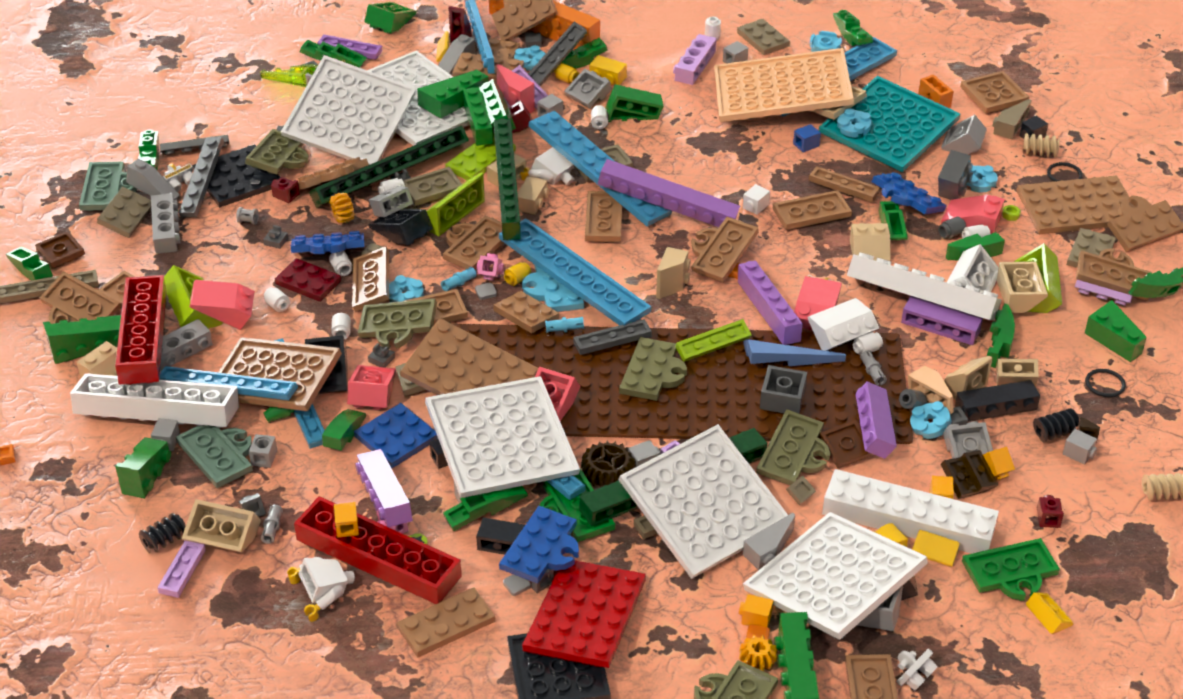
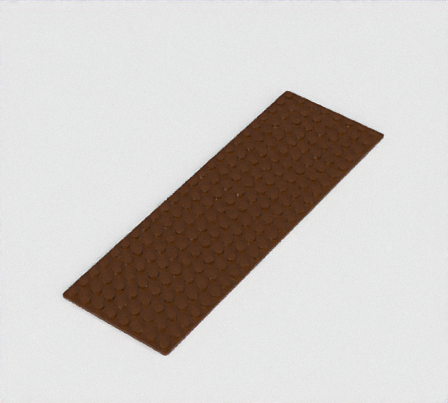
[434,323,913,444]

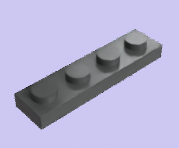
[159,135,229,155]
[573,319,652,355]

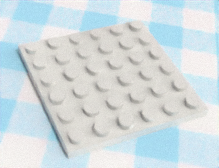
[281,55,416,165]
[425,376,580,498]
[618,425,788,579]
[743,512,928,640]

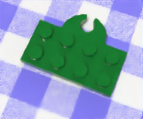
[540,468,615,542]
[962,538,1060,601]

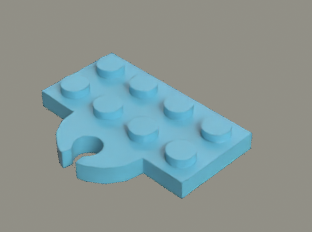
[522,265,584,312]

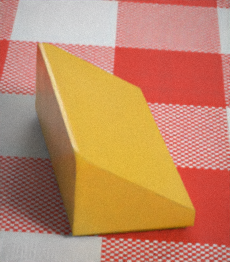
[436,31,450,62]
[912,530,960,567]
[1026,593,1074,634]

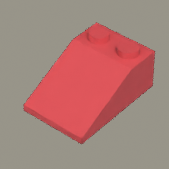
[496,64,535,113]
[941,195,1005,234]
[794,276,842,331]
[189,280,255,330]
[347,365,396,410]
[535,367,581,421]

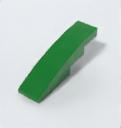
[300,39,367,68]

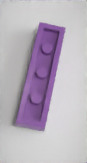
[317,34,382,60]

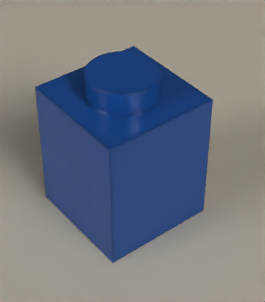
[793,124,821,152]

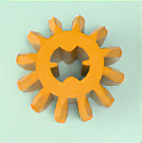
[330,193,355,223]
[739,635,777,671]

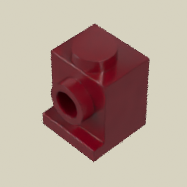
[271,177,300,204]
[1037,495,1064,528]

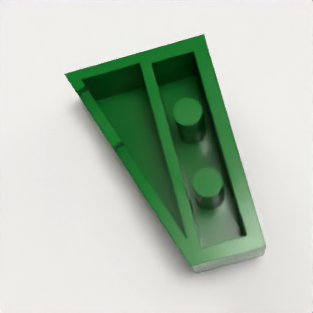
[605,84,664,122]
[1085,300,1147,362]
[115,437,171,499]

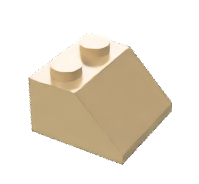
[850,223,890,261]
[656,247,691,299]
[77,341,117,378]
[944,356,992,400]

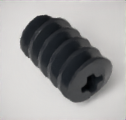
[1033,408,1079,442]
[139,513,186,553]

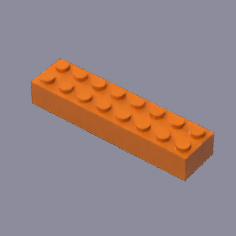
[489,0,600,49]

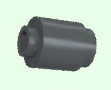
[938,216,966,239]
[899,389,927,410]

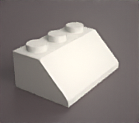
[947,244,999,294]
[807,298,879,351]

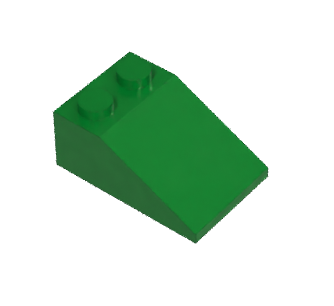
[364,2,417,33]

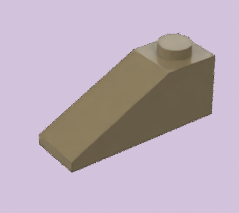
[992,99,1032,140]

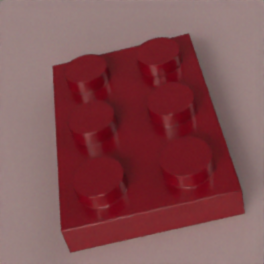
[274,258,342,302]

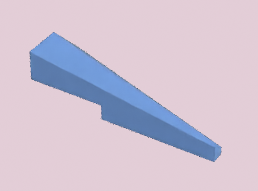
[743,340,846,366]

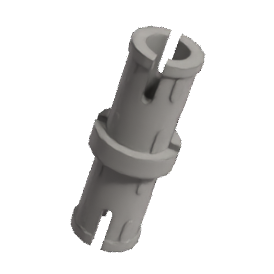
[860,351,887,386]
[261,505,283,544]

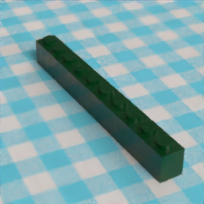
[494,118,521,240]
[309,125,469,208]
[579,428,768,527]

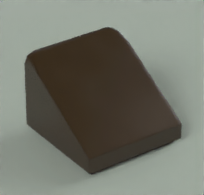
[1077,417,1100,443]

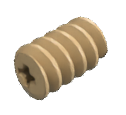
[1023,133,1060,158]
[1142,473,1183,500]

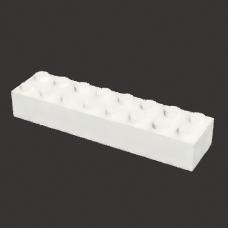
[847,252,1002,321]
[70,374,239,427]
[822,469,999,554]

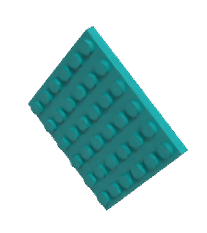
[819,76,960,172]

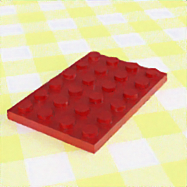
[522,560,646,668]

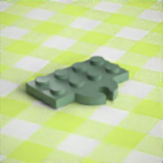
[79,161,137,211]
[176,425,253,489]

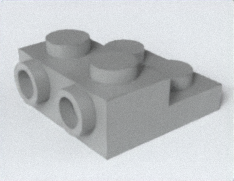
[564,69,612,108]
[943,421,993,459]

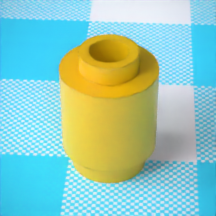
[555,63,580,84]
[504,262,532,286]

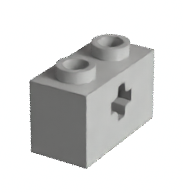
[369,186,413,217]

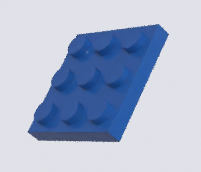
[354,403,438,468]

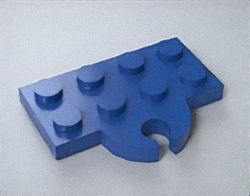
[872,172,947,214]
[291,231,365,254]
[499,506,579,584]

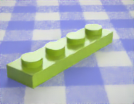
[675,319,752,362]

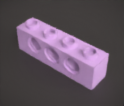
[673,34,717,85]

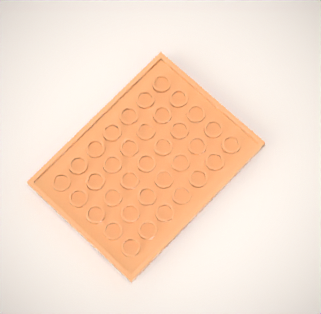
[714,48,854,122]

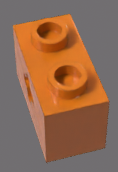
[918,74,954,108]

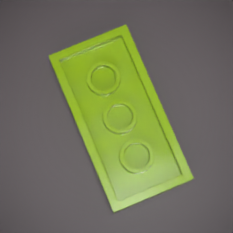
[445,133,516,180]

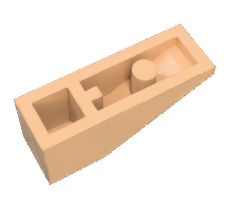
[908,366,954,414]

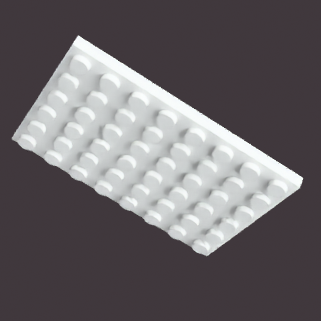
[367,50,489,146]

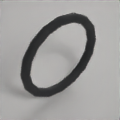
[1047,162,1083,182]
[1085,369,1126,397]

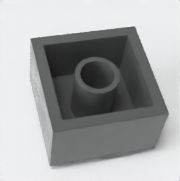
[938,150,973,200]
[760,365,807,414]

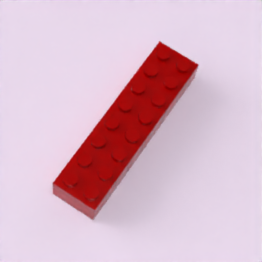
[115,275,167,385]
[294,496,462,604]

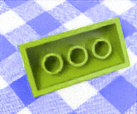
[427,173,485,236]
[1014,244,1062,313]
[164,265,224,329]

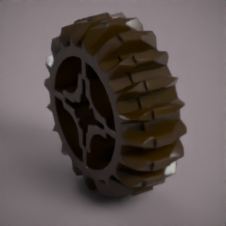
[581,440,636,488]

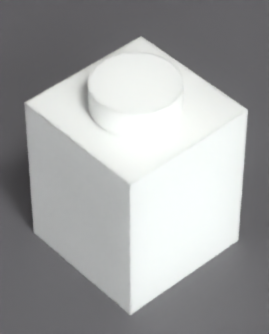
[743,184,770,215]

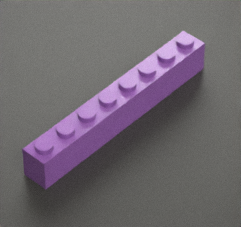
[598,159,740,227]

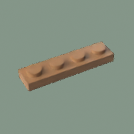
[809,166,880,202]

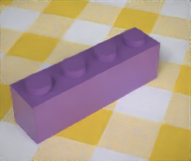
[901,296,983,345]
[856,382,897,459]

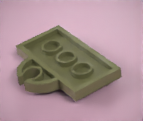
[245,129,308,174]
[358,298,437,349]
[619,337,687,401]
[756,409,830,485]
[694,660,778,699]

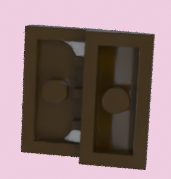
[940,450,998,499]

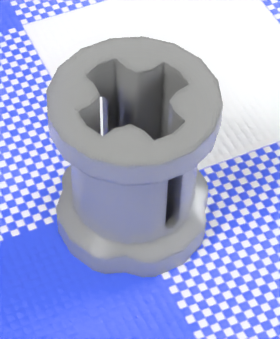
[236,207,259,225]

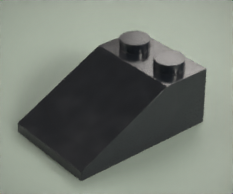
[368,209,433,246]
[305,335,348,394]

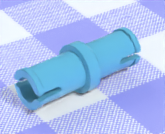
[441,267,477,291]
[545,317,584,333]

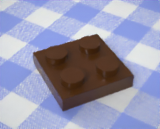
[35,231,85,269]
[819,419,874,469]

